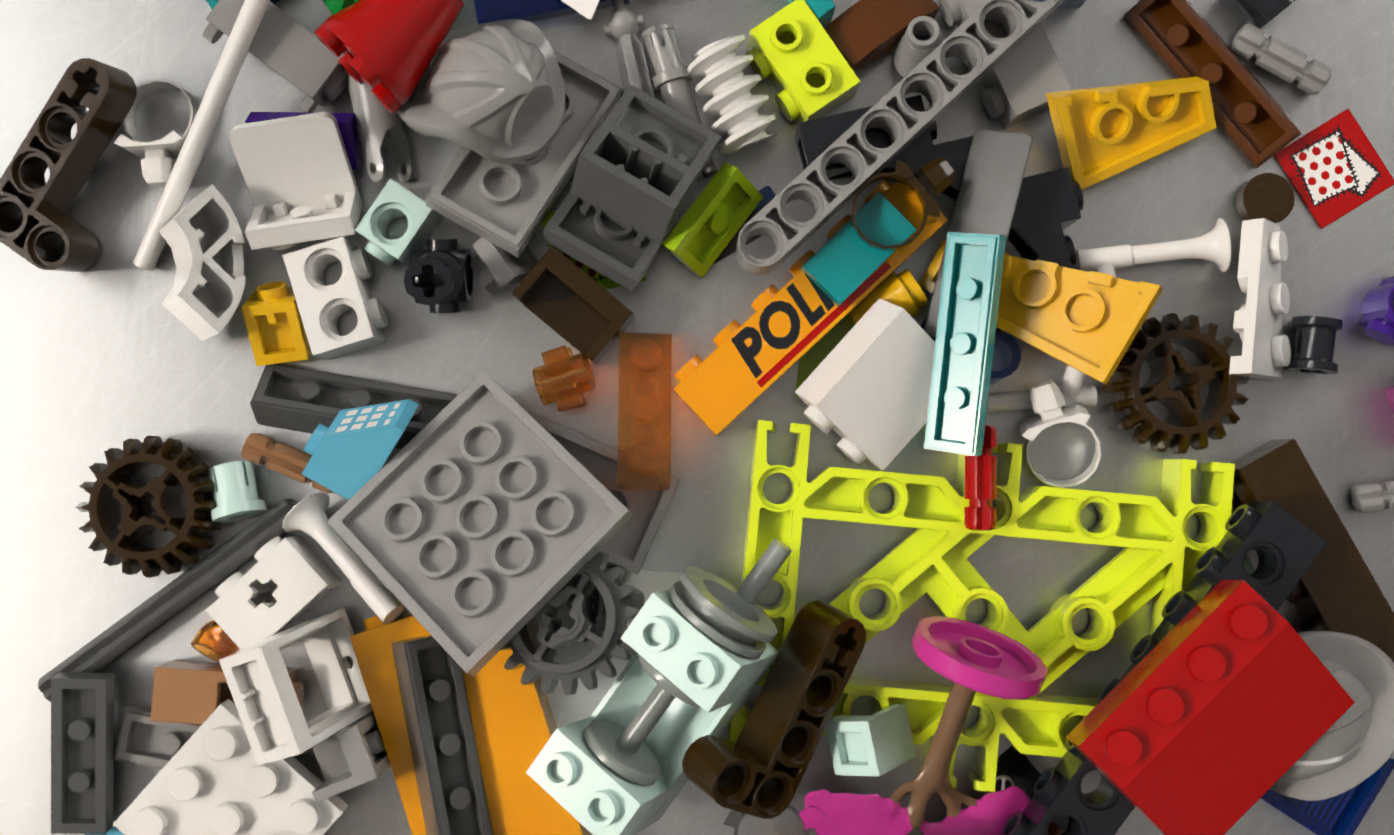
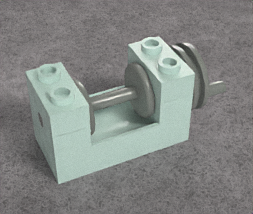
[526,538,792,835]

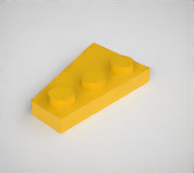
[1046,77,1217,190]

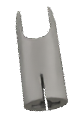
[345,71,414,182]

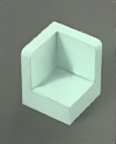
[826,704,916,777]

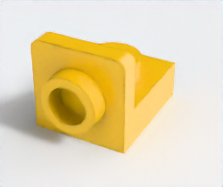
[241,281,312,366]

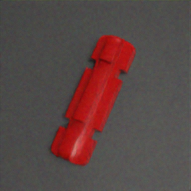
[964,425,997,531]

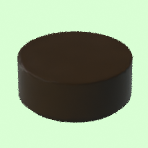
[1236,173,1295,223]

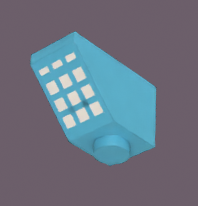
[302,399,419,500]

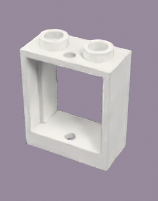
[219,608,373,766]

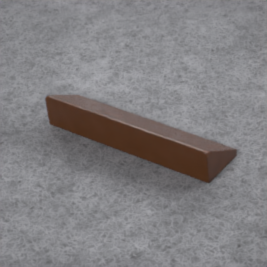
[1124,0,1302,168]

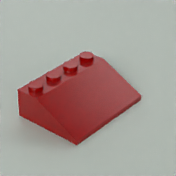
[1066,579,1355,835]

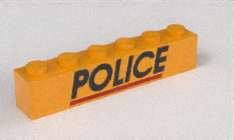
[673,179,948,437]

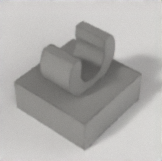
[470,237,538,292]

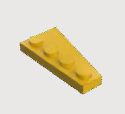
[919,240,1163,385]

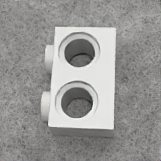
[282,236,388,360]

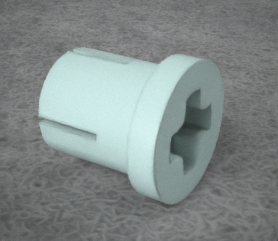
[209,461,267,523]

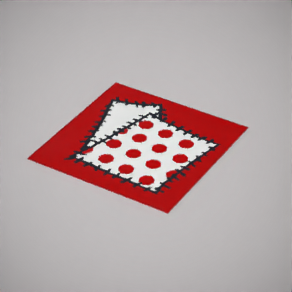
[1274,108,1394,229]

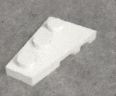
[1229,218,1291,380]

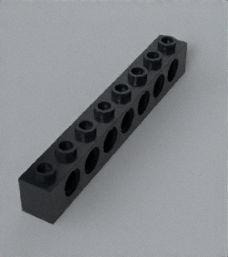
[1001,501,1327,835]

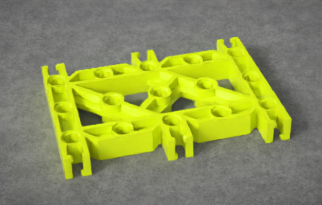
[727,420,1235,792]

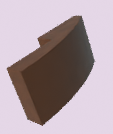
[824,0,940,71]

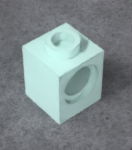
[355,178,444,267]

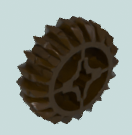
[1101,313,1251,454]
[75,435,224,578]

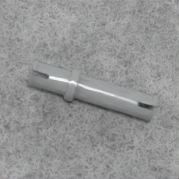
[641,23,718,181]

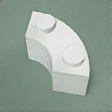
[159,184,246,341]

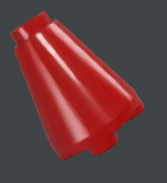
[314,0,464,115]

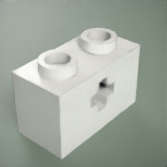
[205,535,342,650]

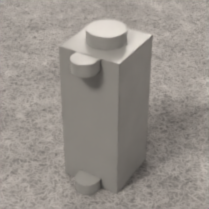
[203,0,347,112]

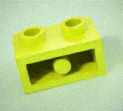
[746,0,861,123]

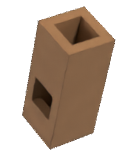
[150,660,304,725]

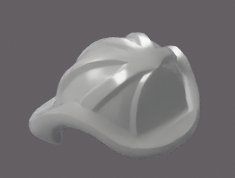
[397,19,565,163]
[1270,631,1394,801]

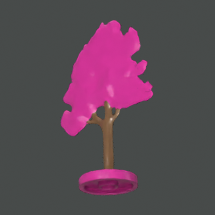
[799,616,1047,835]

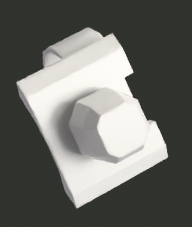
[114,79,199,188]
[1018,380,1101,488]

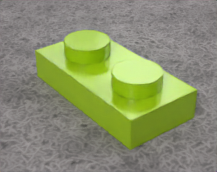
[662,162,764,278]

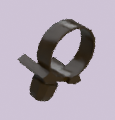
[851,158,956,251]

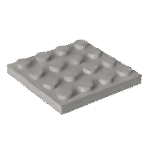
[327,370,633,677]

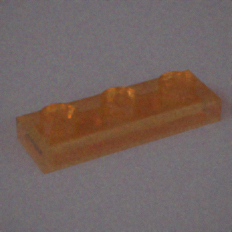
[616,332,672,490]

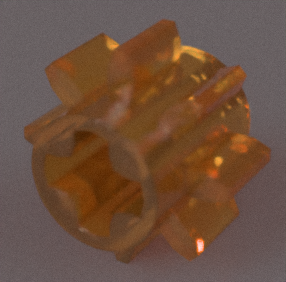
[533,345,596,412]

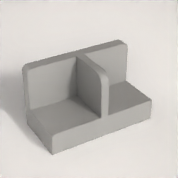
[312,711,390,803]

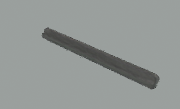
[37,499,297,702]

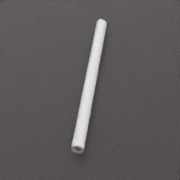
[133,0,270,271]

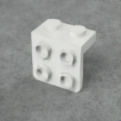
[229,112,363,250]

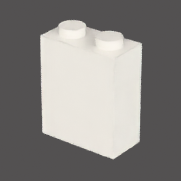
[795,298,935,471]

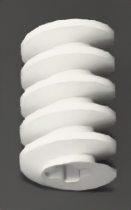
[687,34,779,155]

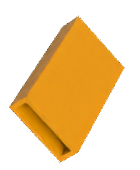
[350,614,592,835]

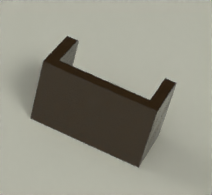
[512,246,635,365]

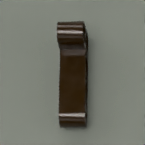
[0,58,137,272]
[682,600,866,819]

